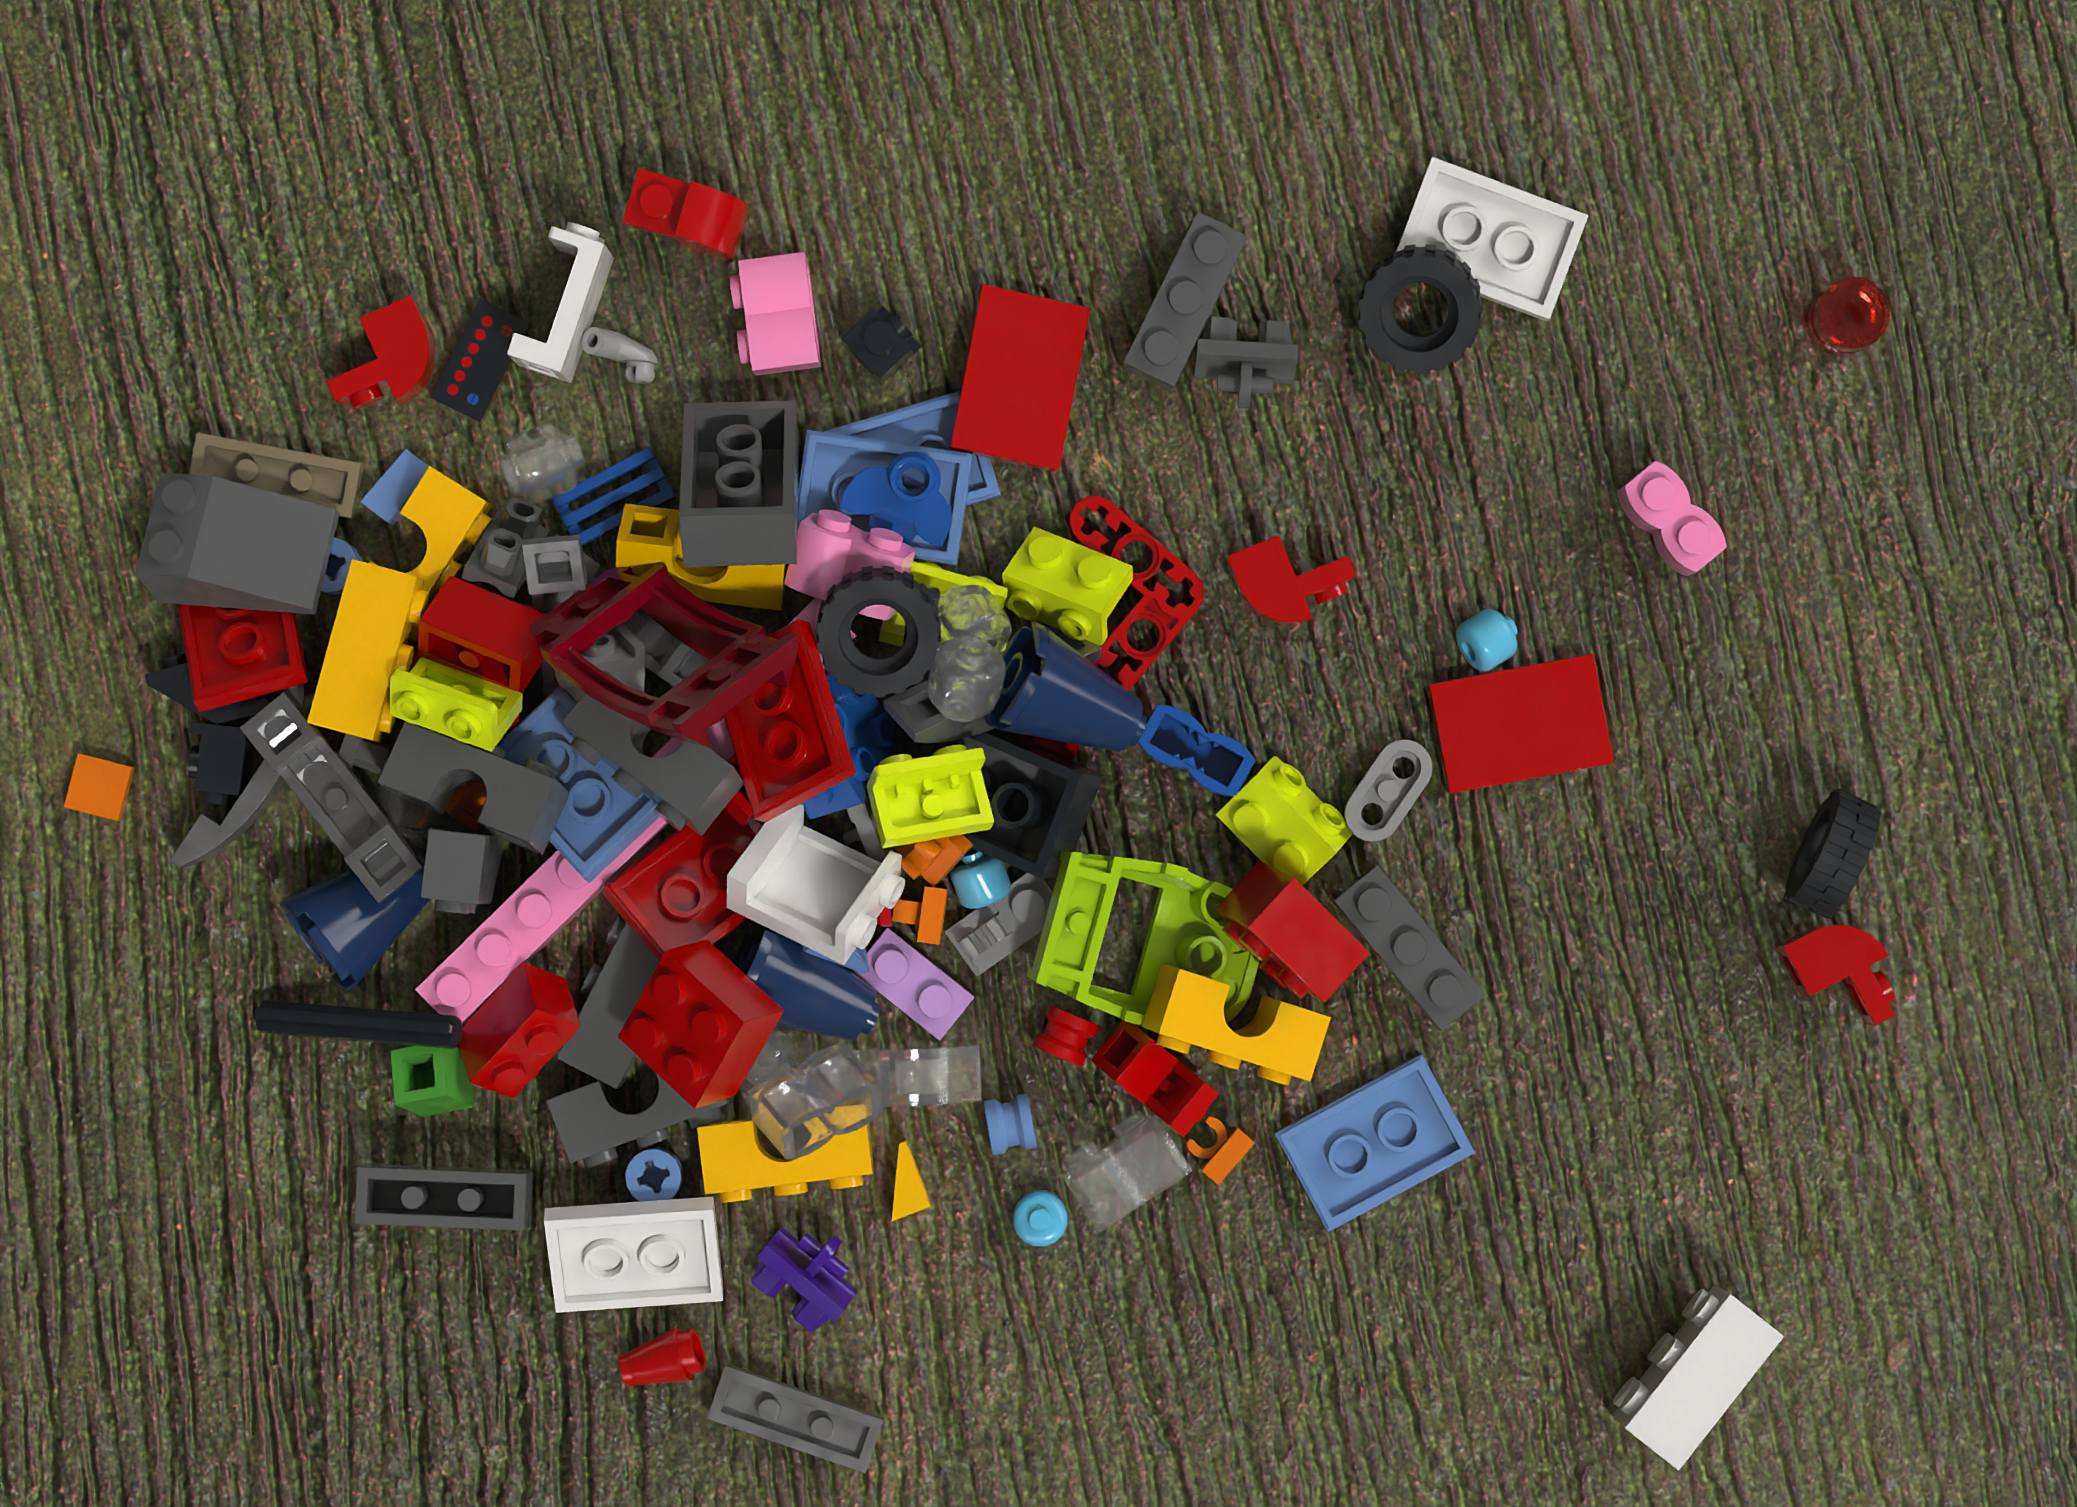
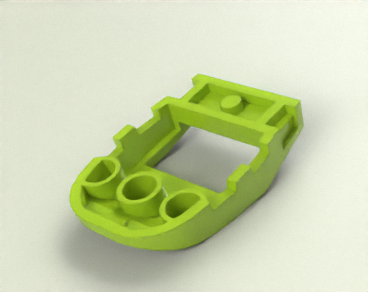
[1026,851,1260,1026]

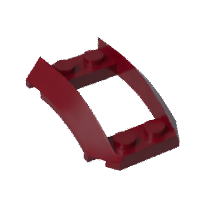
[530,563,799,748]

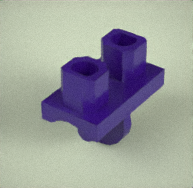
[751,1227,858,1332]

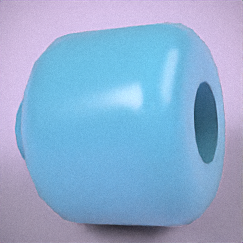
[1456,609,1518,672]
[950,848,1011,909]
[1013,1190,1068,1247]

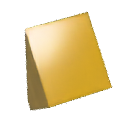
[891,1139,931,1222]

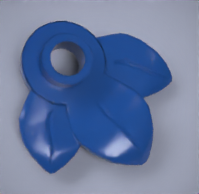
[840,451,952,547]

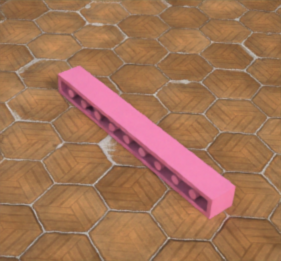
[415,598,859,1027]

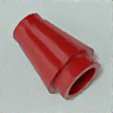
[619,1326,706,1387]

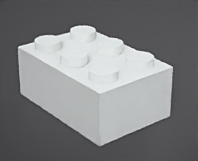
[1612,1284,1784,1471]

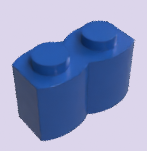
[1137,705,1255,796]

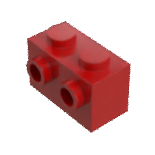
[418,575,546,693]
[458,962,581,1099]

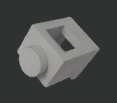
[555,624,645,703]

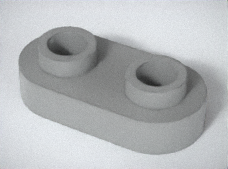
[1344,740,1432,842]

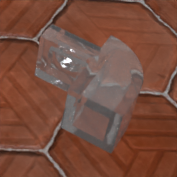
[851,1045,982,1107]

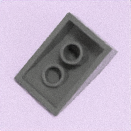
[135,473,339,614]

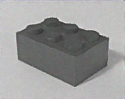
[679,401,799,567]

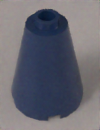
[983,622,1147,752]
[279,848,430,992]
[732,926,881,1041]

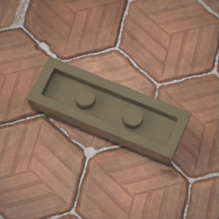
[189,433,364,519]

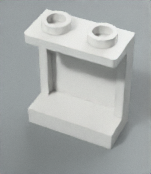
[507,222,614,383]
[727,804,905,965]

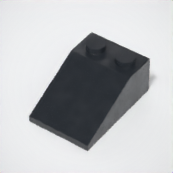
[917,730,1104,879]

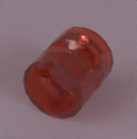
[1806,277,1890,357]

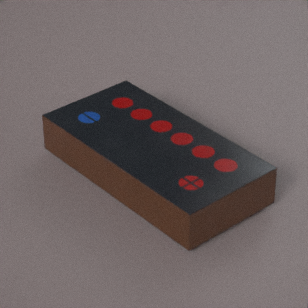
[430,298,532,424]

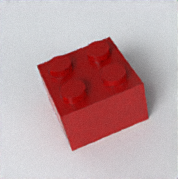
[1215,860,1370,1003]
[618,939,785,1109]

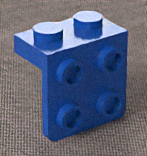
[801,670,894,819]

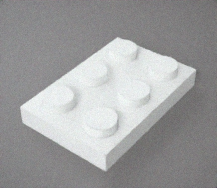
[1396,157,1588,322]
[544,1197,724,1313]

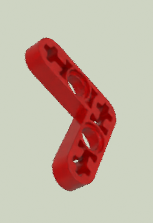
[1069,496,1204,691]

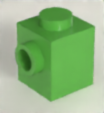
[390,1046,474,1117]

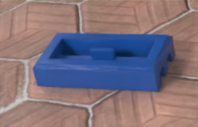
[551,447,677,546]

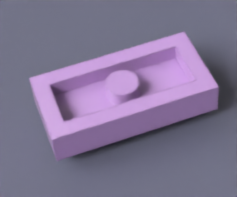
[853,928,975,1040]

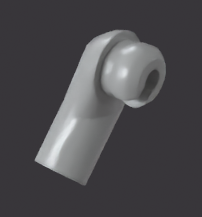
[581,327,658,384]

